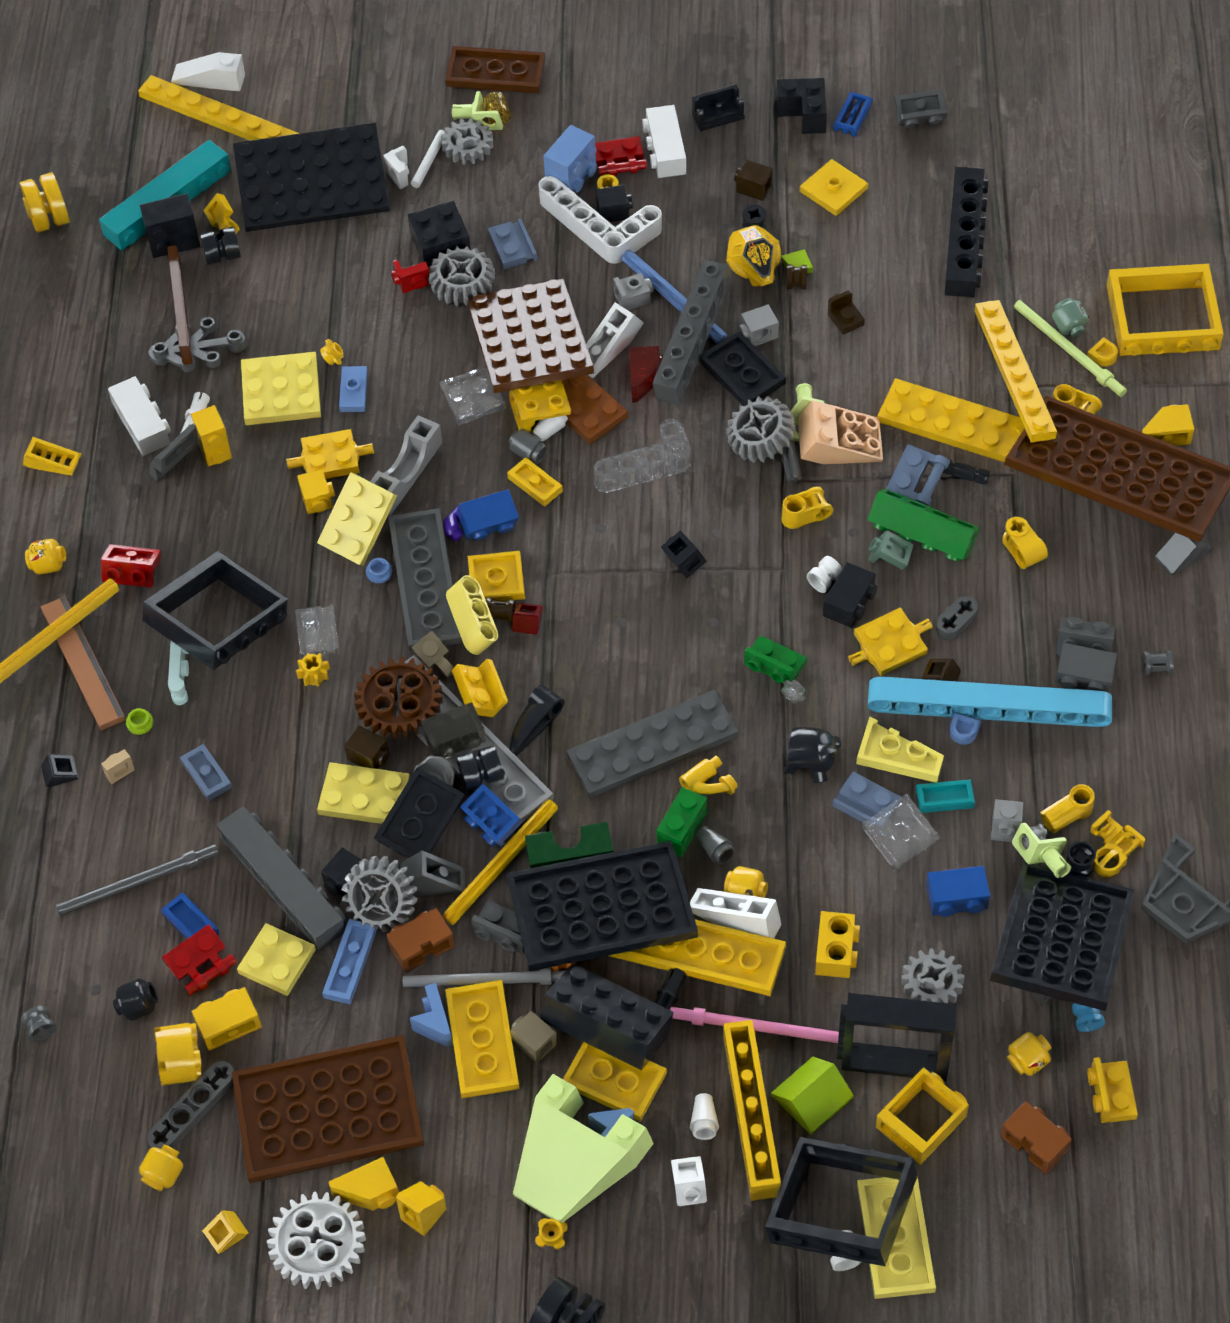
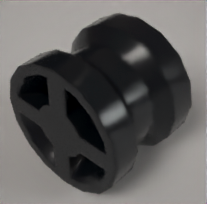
[742,205,767,230]

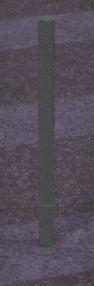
[56,844,219,915]

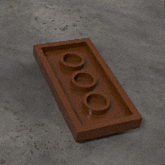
[445,46,545,93]

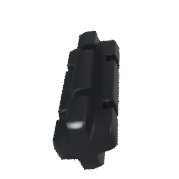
[942,459,990,485]

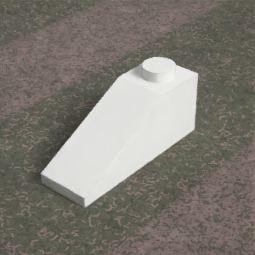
[171,52,245,91]
[586,302,644,378]
[690,888,781,939]

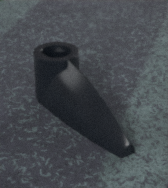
[509,685,565,756]

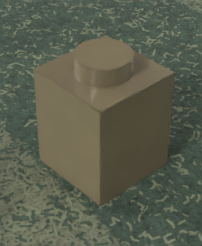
[511,1011,557,1064]

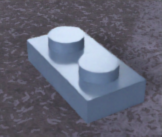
[180,744,232,802]

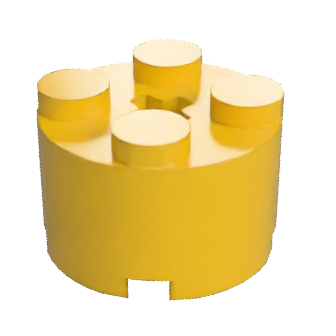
[154,1023,202,1086]

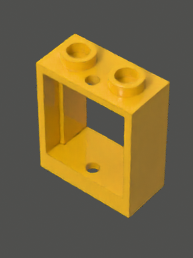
[876,1067,969,1165]

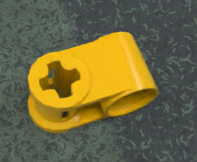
[1052,384,1102,414]
[781,487,833,529]
[1002,517,1048,569]

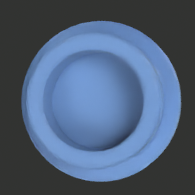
[366,558,392,583]

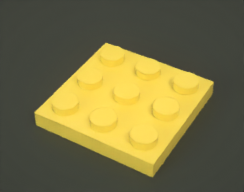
[241,352,321,425]

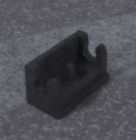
[692,84,745,132]

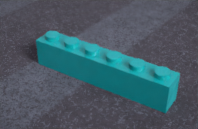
[99,140,231,250]

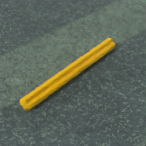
[0,579,119,683]
[443,799,558,925]

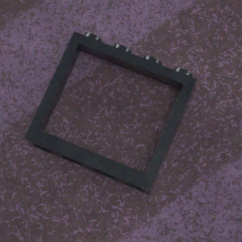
[143,551,288,670]
[837,993,957,1082]
[765,1137,918,1267]

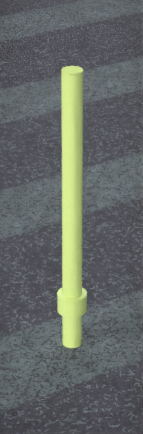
[1014,300,1127,397]

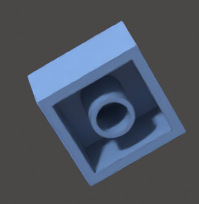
[543,125,597,193]

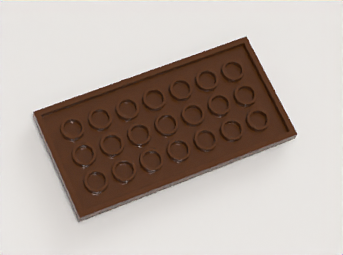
[1004,396,1230,542]

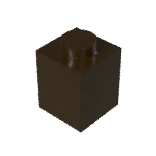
[734,159,773,201]
[344,725,390,769]

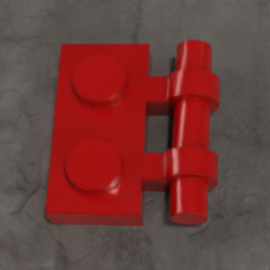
[595,136,647,176]
[162,924,237,996]

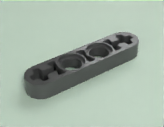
[147,1061,234,1149]

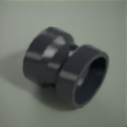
[1066,841,1096,877]

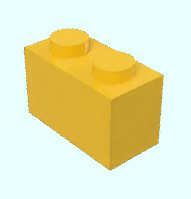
[191,405,232,467]
[192,987,262,1051]

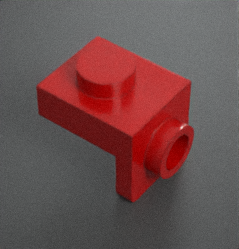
[391,260,430,293]

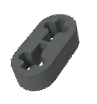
[936,596,978,640]

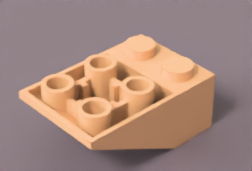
[797,400,883,465]

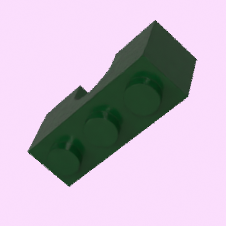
[525,822,613,869]

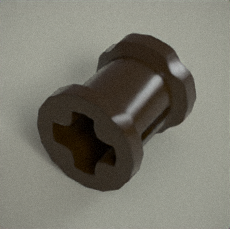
[486,598,515,623]

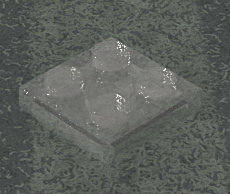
[439,366,505,425]
[861,793,940,871]

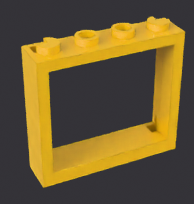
[1107,264,1224,356]

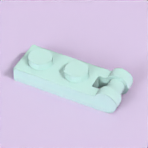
[168,641,189,705]

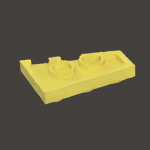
[856,717,944,783]

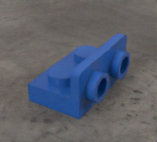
[460,784,523,848]

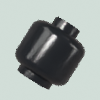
[113,978,158,1021]

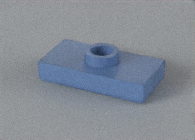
[339,366,368,412]

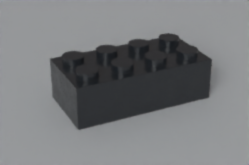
[540,963,674,1071]

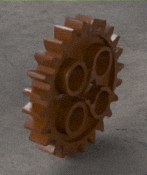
[354,657,443,739]

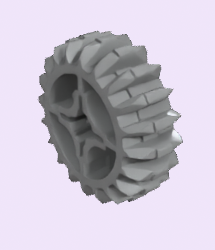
[429,246,495,307]
[726,396,796,463]
[341,856,418,932]

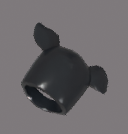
[784,727,841,783]

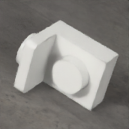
[383,146,409,189]
[671,1156,707,1206]

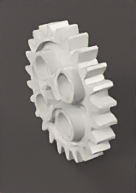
[267,1192,366,1290]

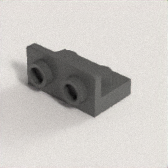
[471,900,524,954]

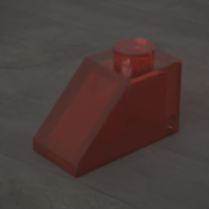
[629,346,664,403]

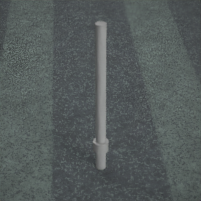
[403,968,566,987]

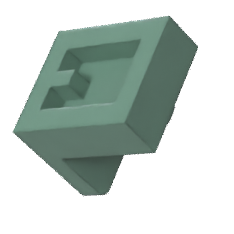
[868,530,914,570]

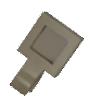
[411,631,454,678]

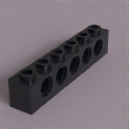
[944,167,989,298]

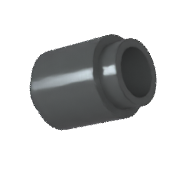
[509,429,548,464]

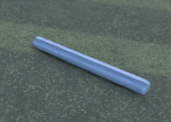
[622,250,728,344]

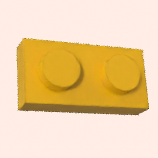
[507,457,563,507]

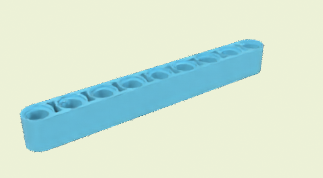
[868,677,1112,727]

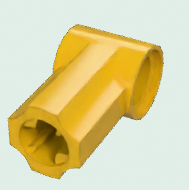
[1040,784,1095,834]

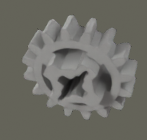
[441,118,493,165]
[901,948,965,1003]

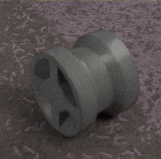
[21,1005,57,1042]

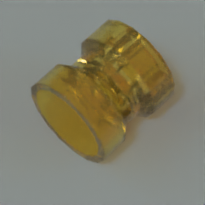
[483,92,511,124]

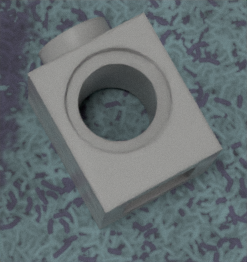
[738,304,779,346]

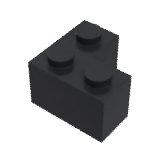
[776,78,827,134]

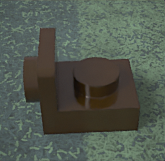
[828,290,865,335]

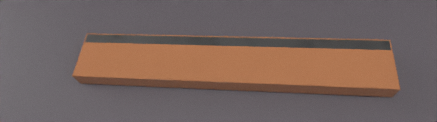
[40,596,126,731]

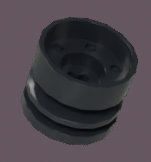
[529,1277,605,1323]

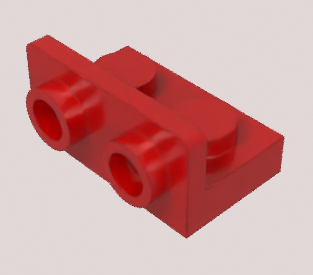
[101,544,161,588]

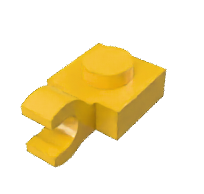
[203,193,240,234]

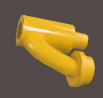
[679,756,738,795]

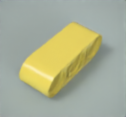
[446,575,498,655]

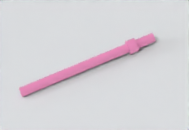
[670,1007,839,1043]

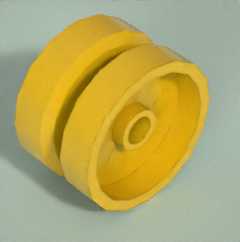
[19,172,70,233]

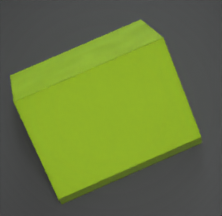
[771,1057,854,1135]

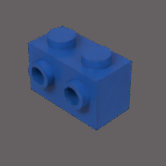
[457,489,519,541]
[926,866,990,917]

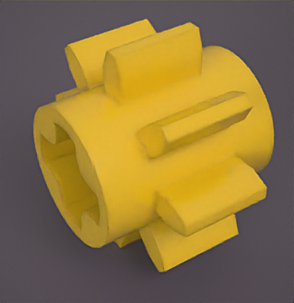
[296,653,330,687]

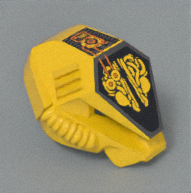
[726,225,781,287]

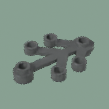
[148,317,247,372]

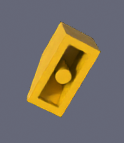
[1142,404,1194,446]
[328,1157,399,1211]
[396,1181,447,1236]

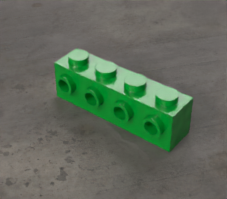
[867,489,980,562]

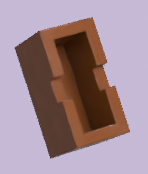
[386,908,455,973]
[1000,1101,1072,1175]

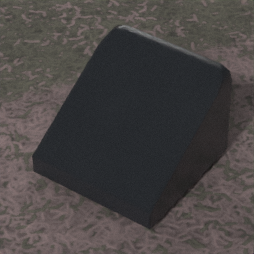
[41,754,79,787]

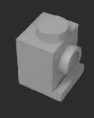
[613,273,653,310]
[991,799,1023,842]

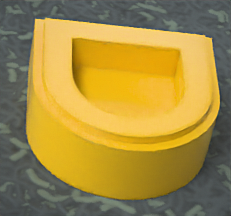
[1087,337,1118,366]

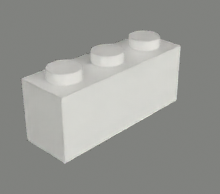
[642,105,686,178]
[108,376,171,456]

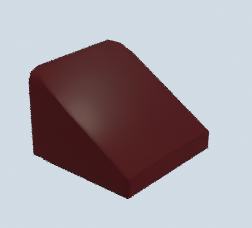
[512,603,543,634]

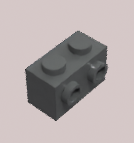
[1055,643,1117,693]

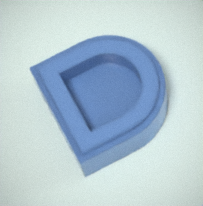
[950,713,981,744]

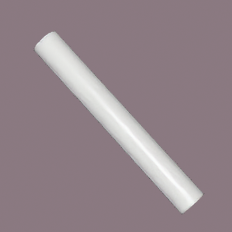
[411,130,445,188]

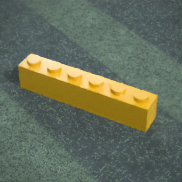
[723,1020,781,1201]

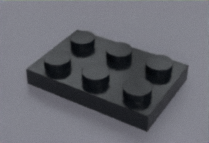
[699,331,786,406]
[374,767,465,859]

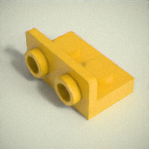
[451,659,508,718]
[1087,1057,1138,1123]

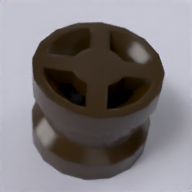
[787,264,807,290]

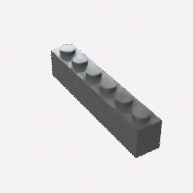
[216,806,345,952]

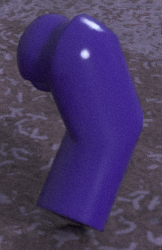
[443,505,463,541]

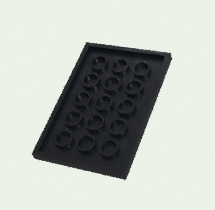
[233,123,390,232]
[506,841,698,972]
[990,861,1134,1011]

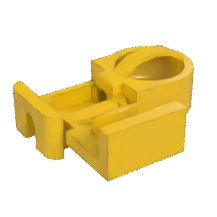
[1090,810,1145,878]

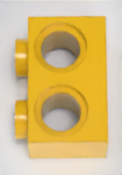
[815,911,860,978]

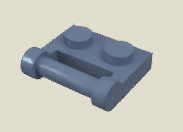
[886,444,950,506]

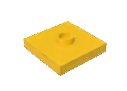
[800,159,868,216]
[468,551,525,602]

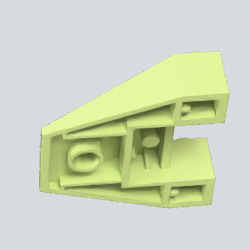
[513,1074,654,1224]

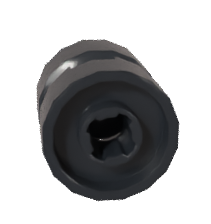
[200,227,241,265]
[456,745,504,791]

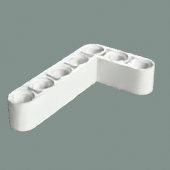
[539,176,662,264]

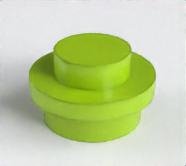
[126,708,154,735]

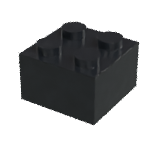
[139,193,201,258]
[408,200,471,267]

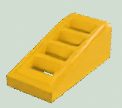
[23,437,81,476]

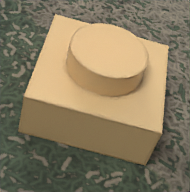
[101,749,135,785]

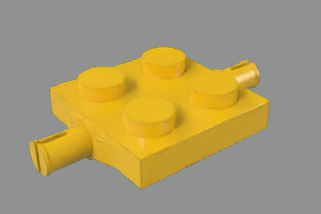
[286,429,374,479]
[848,607,933,676]

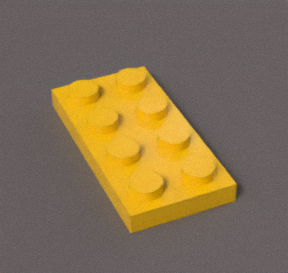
[445,980,520,1098]

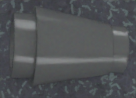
[696,826,735,865]

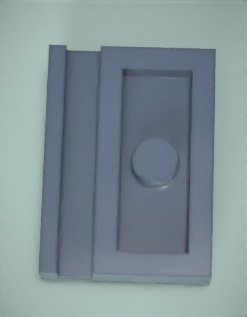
[488,219,537,270]
[832,771,901,832]

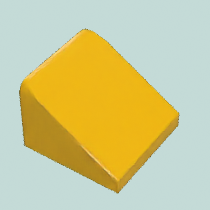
[202,1211,249,1254]

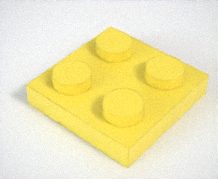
[237,923,316,996]

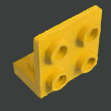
[509,380,571,433]

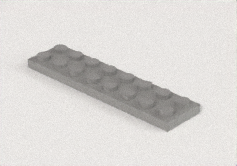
[383,655,554,825]

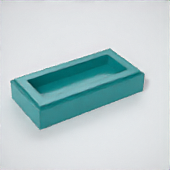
[915,779,975,813]

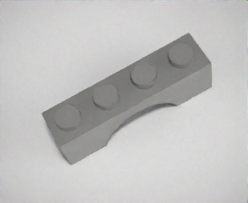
[370,415,442,516]

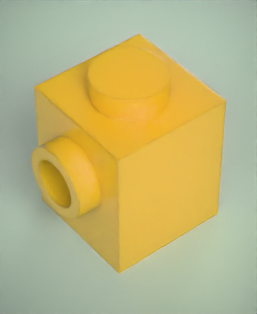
[297,469,335,514]

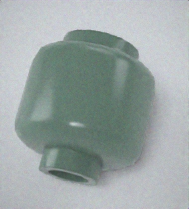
[1052,298,1089,337]

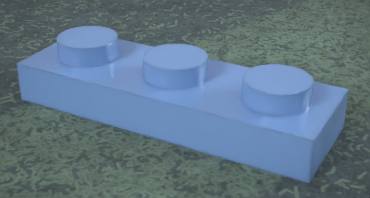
[322,919,377,1005]

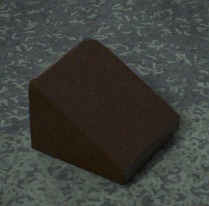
[922,658,961,682]

